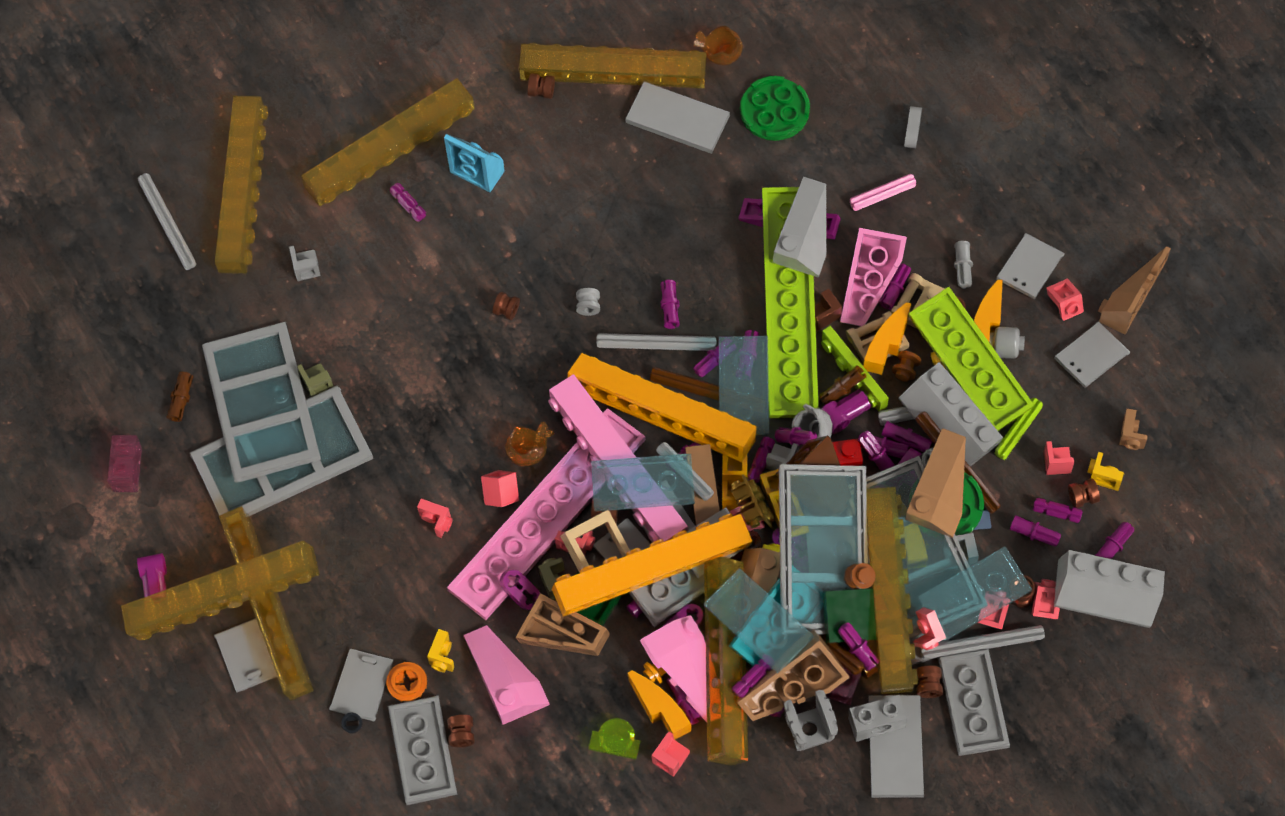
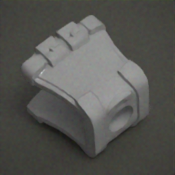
[784,690,838,751]

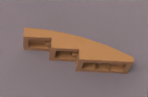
[685,444,720,526]

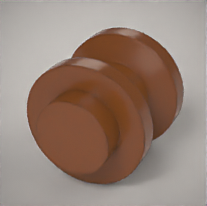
[892,351,921,382]
[844,563,876,589]

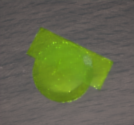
[589,718,640,760]

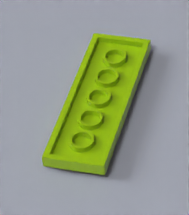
[908,287,1034,431]

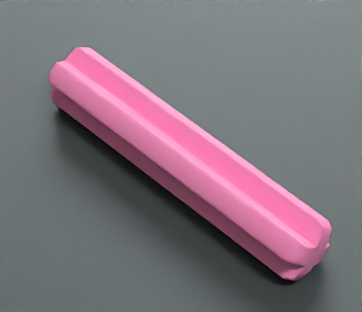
[850,174,916,211]

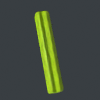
[995,398,1043,460]

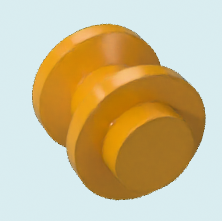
[643,662,667,685]

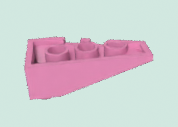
[840,228,907,326]
[640,615,727,723]
[464,625,550,725]

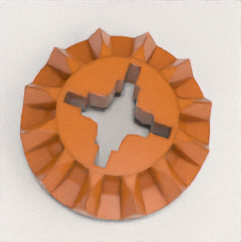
[386,662,427,702]

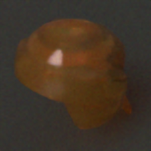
[693,25,743,65]
[505,422,554,466]

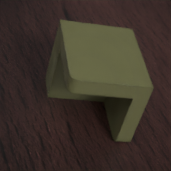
[297,364,334,397]

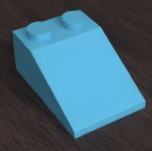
[444,134,505,192]

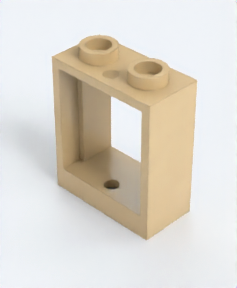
[560,510,630,573]

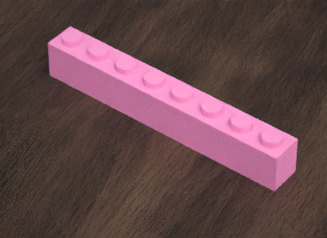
[548,374,688,542]

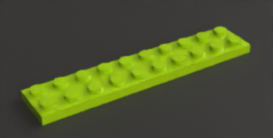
[762,187,819,418]

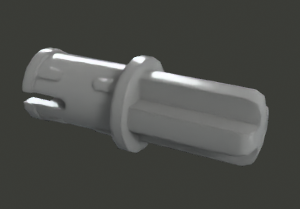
[954,241,973,289]

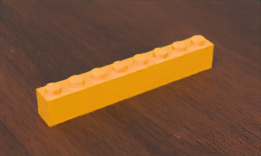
[568,353,757,462]
[552,513,752,617]

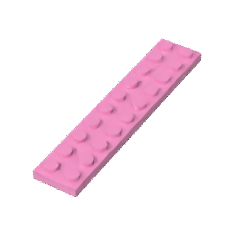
[447,408,646,620]

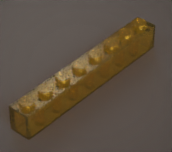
[519,43,706,88]
[301,78,475,207]
[215,96,268,273]
[866,487,918,694]
[219,506,314,701]
[121,541,320,640]
[704,557,748,766]

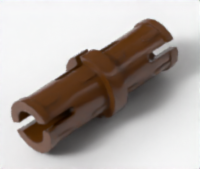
[819,365,866,405]
[166,372,194,422]

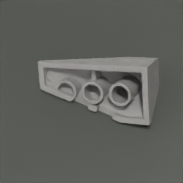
[773,176,826,278]

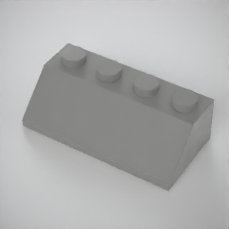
[898,362,1003,467]
[1054,550,1165,628]

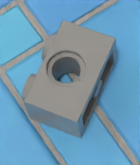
[848,695,907,742]

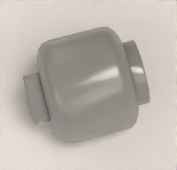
[990,326,1025,359]

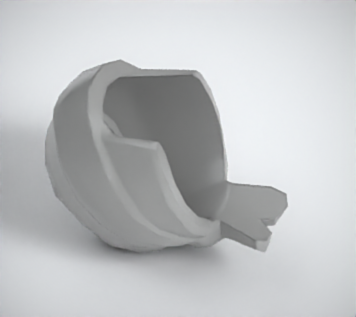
[792,404,833,438]

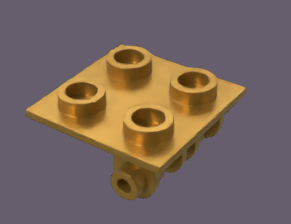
[731,474,775,531]

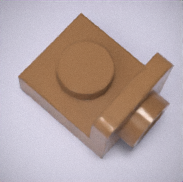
[1119,409,1147,450]

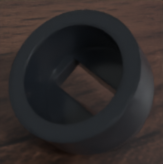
[341,712,363,734]

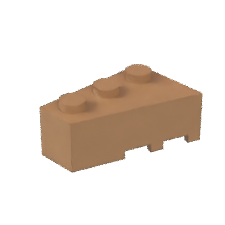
[516,593,610,656]

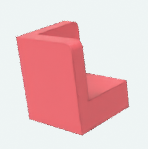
[1043,441,1074,475]
[481,470,519,507]
[652,731,690,777]

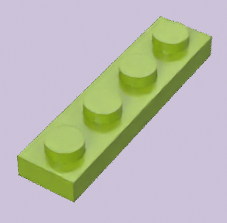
[821,325,889,412]

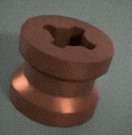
[492,292,520,320]

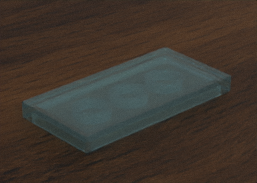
[719,336,769,435]
[591,454,695,511]
[918,547,1032,642]
[704,568,814,674]

